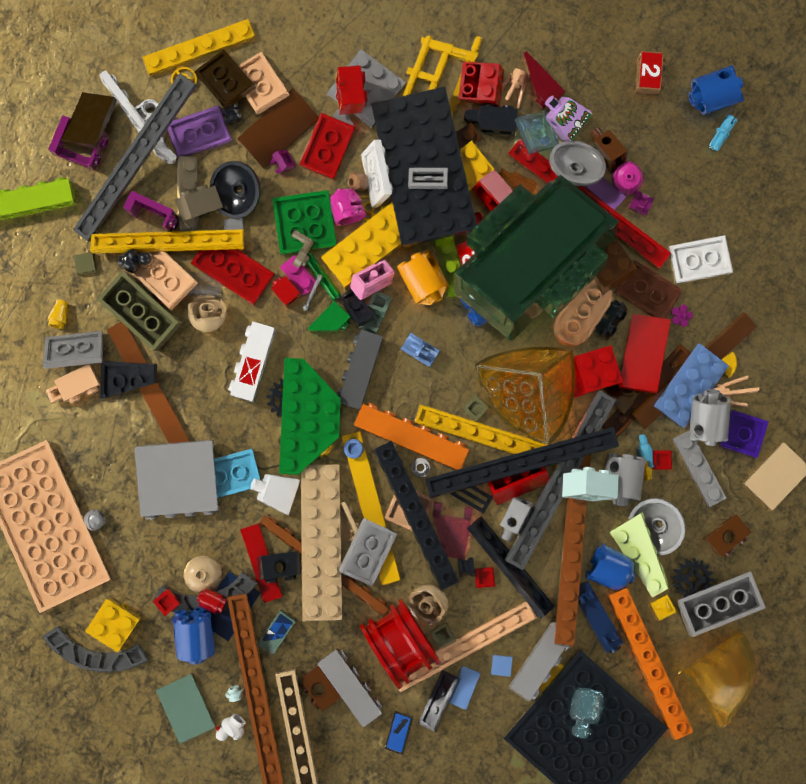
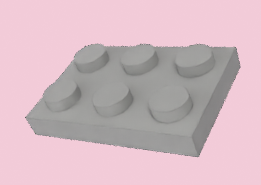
[43,331,104,369]
[338,518,397,586]

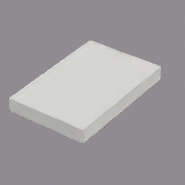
[668,235,733,284]

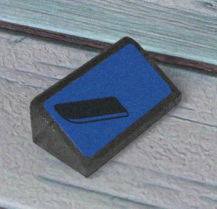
[385,711,414,755]

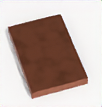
[614,260,683,319]

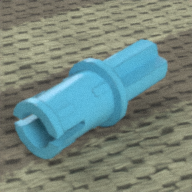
[709,114,738,151]

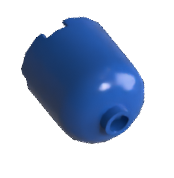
[586,543,636,591]

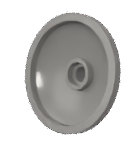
[549,141,606,186]
[629,498,686,556]

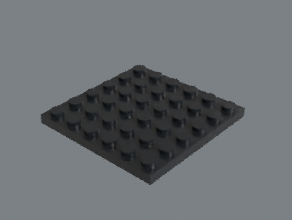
[503,649,668,784]

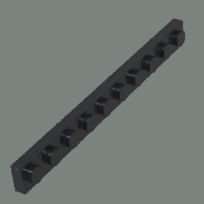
[425,427,619,498]

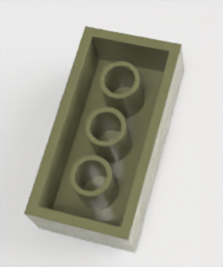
[97,271,183,351]

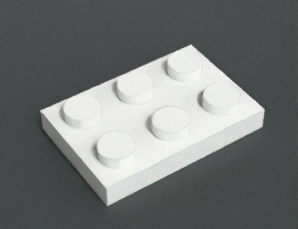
[361,140,393,208]

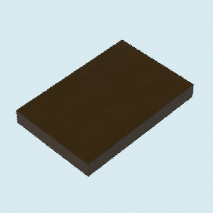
[194,49,256,110]
[62,92,117,149]

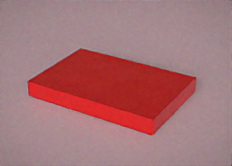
[299,113,356,180]

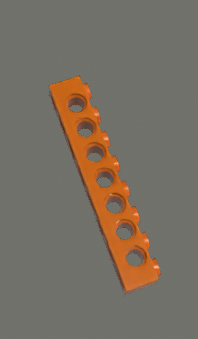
[607,587,693,740]

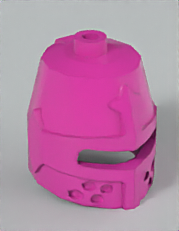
[612,161,644,196]
[330,188,366,226]

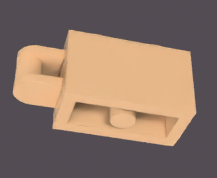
[46,364,101,404]

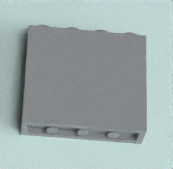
[134,440,220,519]

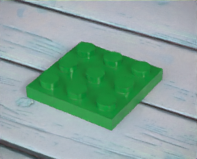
[272,190,337,255]

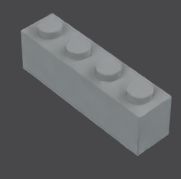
[508,622,570,701]
[317,649,383,727]

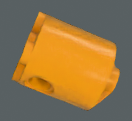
[397,250,450,305]

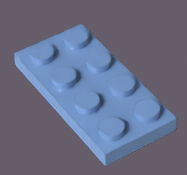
[654,343,729,428]

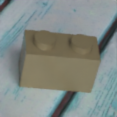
[175,184,223,221]

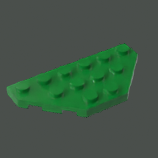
[279,358,341,475]

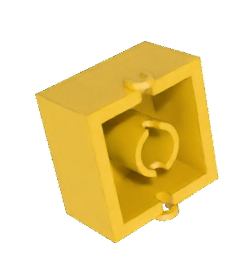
[85,597,141,653]

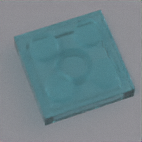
[515,110,559,154]

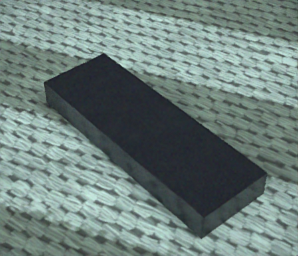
[418,670,461,732]

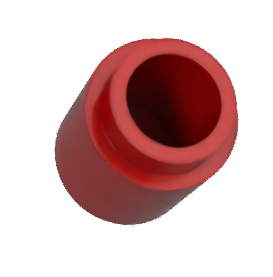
[196,588,227,614]

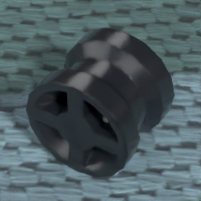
[221,103,244,125]
[457,557,475,578]

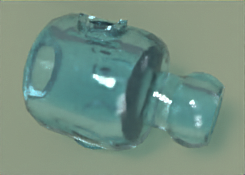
[569,688,604,738]

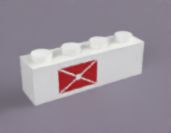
[229,321,276,403]

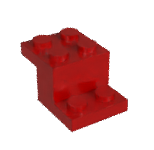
[553,345,623,401]

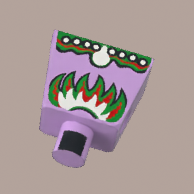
[545,96,592,142]

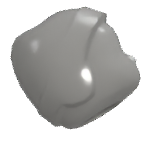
[84,509,106,531]

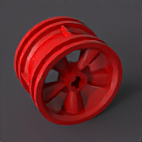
[360,599,441,689]

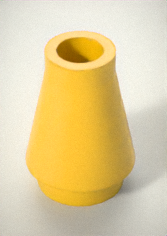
[47,300,68,329]

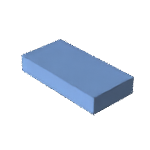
[450,666,480,710]

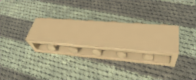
[275,668,319,784]

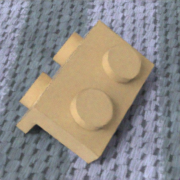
[340,502,360,546]

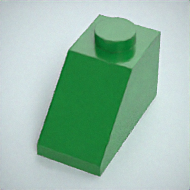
[308,301,351,333]

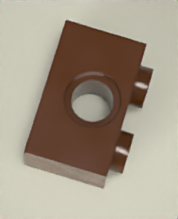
[703,514,751,557]
[299,666,341,712]

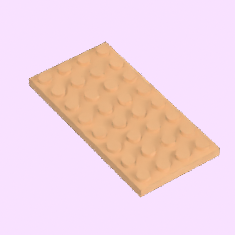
[0,440,112,613]

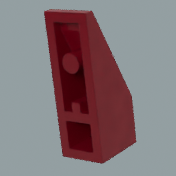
[522,51,565,111]

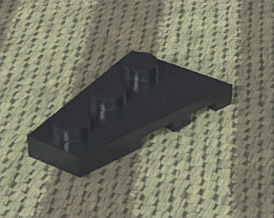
[100,361,157,399]

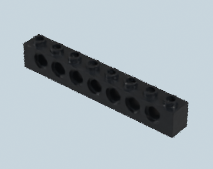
[373,441,459,590]

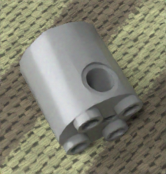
[689,389,731,446]
[605,453,646,507]

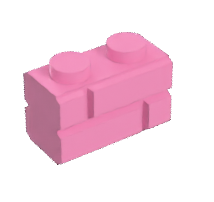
[350,259,395,300]

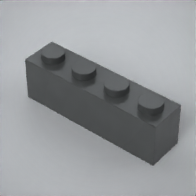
[337,330,383,411]

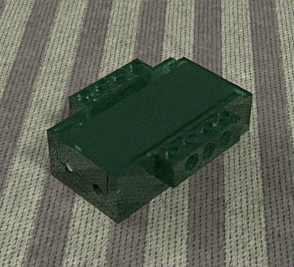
[454,175,619,342]

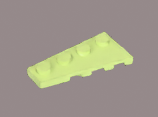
[610,512,670,598]

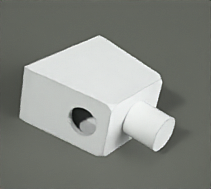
[250,474,300,515]

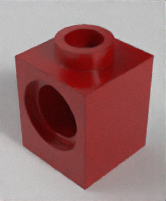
[271,276,301,307]

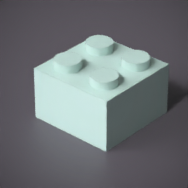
[562,467,619,502]

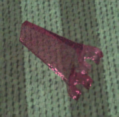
[432,502,473,560]

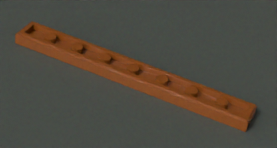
[107,322,190,443]

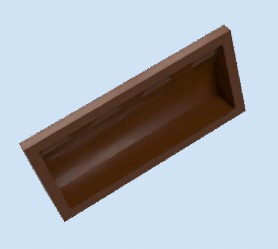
[237,88,319,169]

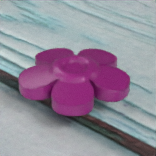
[671,305,693,327]

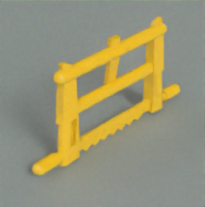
[403,36,482,118]

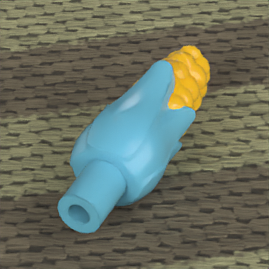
[637,434,654,481]

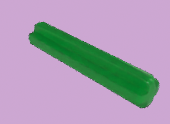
[306,251,341,301]

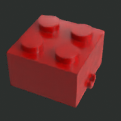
[335,65,368,115]

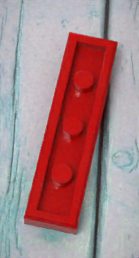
[240,523,283,603]

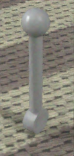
[302,274,322,311]

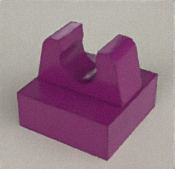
[270,150,297,173]
[629,191,654,217]

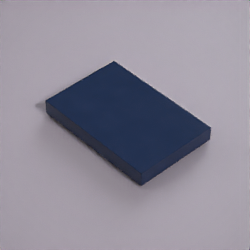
[211,571,261,641]

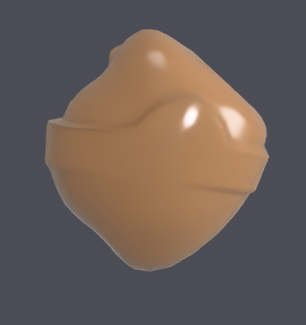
[348,172,369,192]

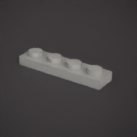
[672,430,726,507]

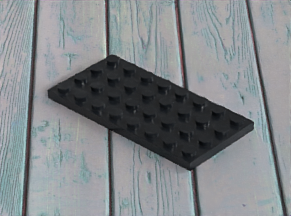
[371,86,478,248]

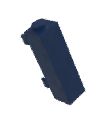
[578,581,623,653]

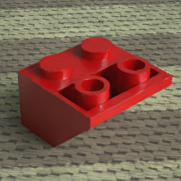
[458,62,505,107]

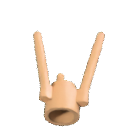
[502,68,528,110]
[713,376,760,407]

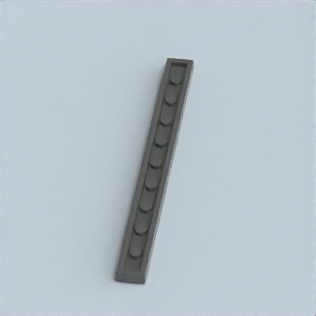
[73,73,197,241]
[505,390,616,570]

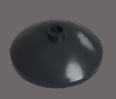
[210,161,261,218]

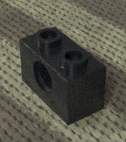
[257,551,302,583]

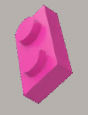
[280,255,319,297]

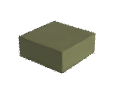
[73,252,97,275]
[462,395,489,422]
[430,623,456,650]

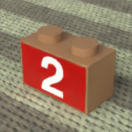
[636,51,666,95]

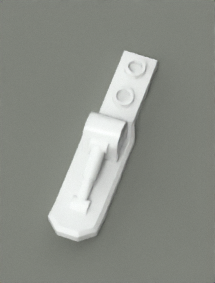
[100,70,177,165]

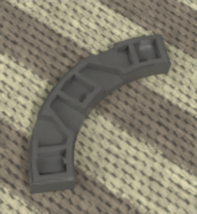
[151,571,259,614]
[42,626,150,672]

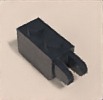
[464,104,518,136]

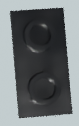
[594,300,628,341]

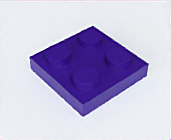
[719,410,769,458]

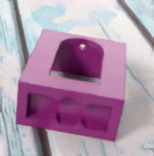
[48,115,109,170]
[123,190,179,232]

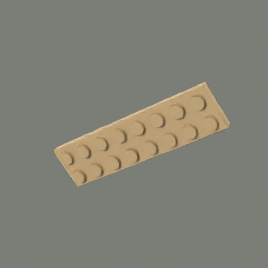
[301,465,342,621]

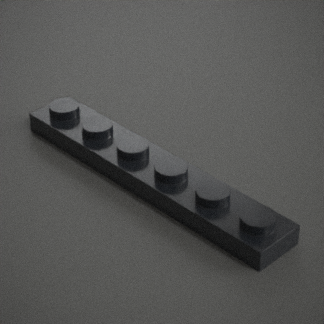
[467,516,555,619]

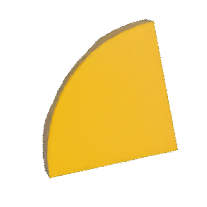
[721,352,737,378]

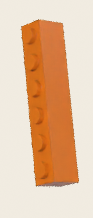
[354,403,469,470]

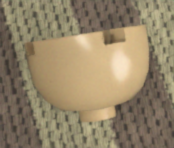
[188,295,226,332]
[183,556,222,594]
[408,584,448,625]

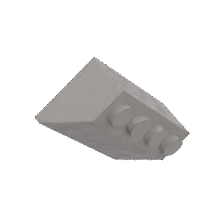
[678,571,765,637]

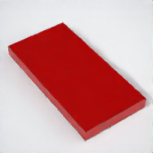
[190,249,275,306]
[619,314,671,394]

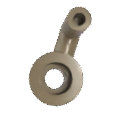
[292,230,314,268]

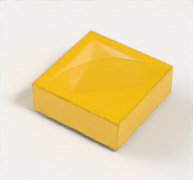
[649,594,676,621]

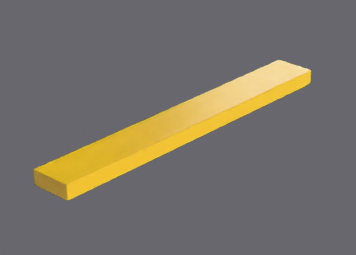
[90,229,244,254]
[414,404,557,467]
[342,431,400,585]

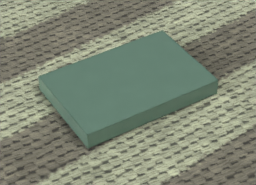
[156,673,216,744]

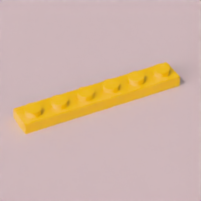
[142,19,255,76]

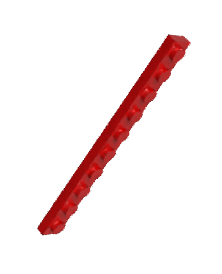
[508,139,671,269]

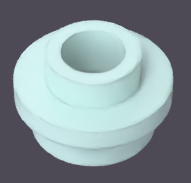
[225,685,245,702]

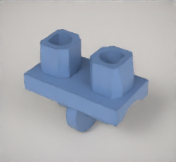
[401,333,440,367]

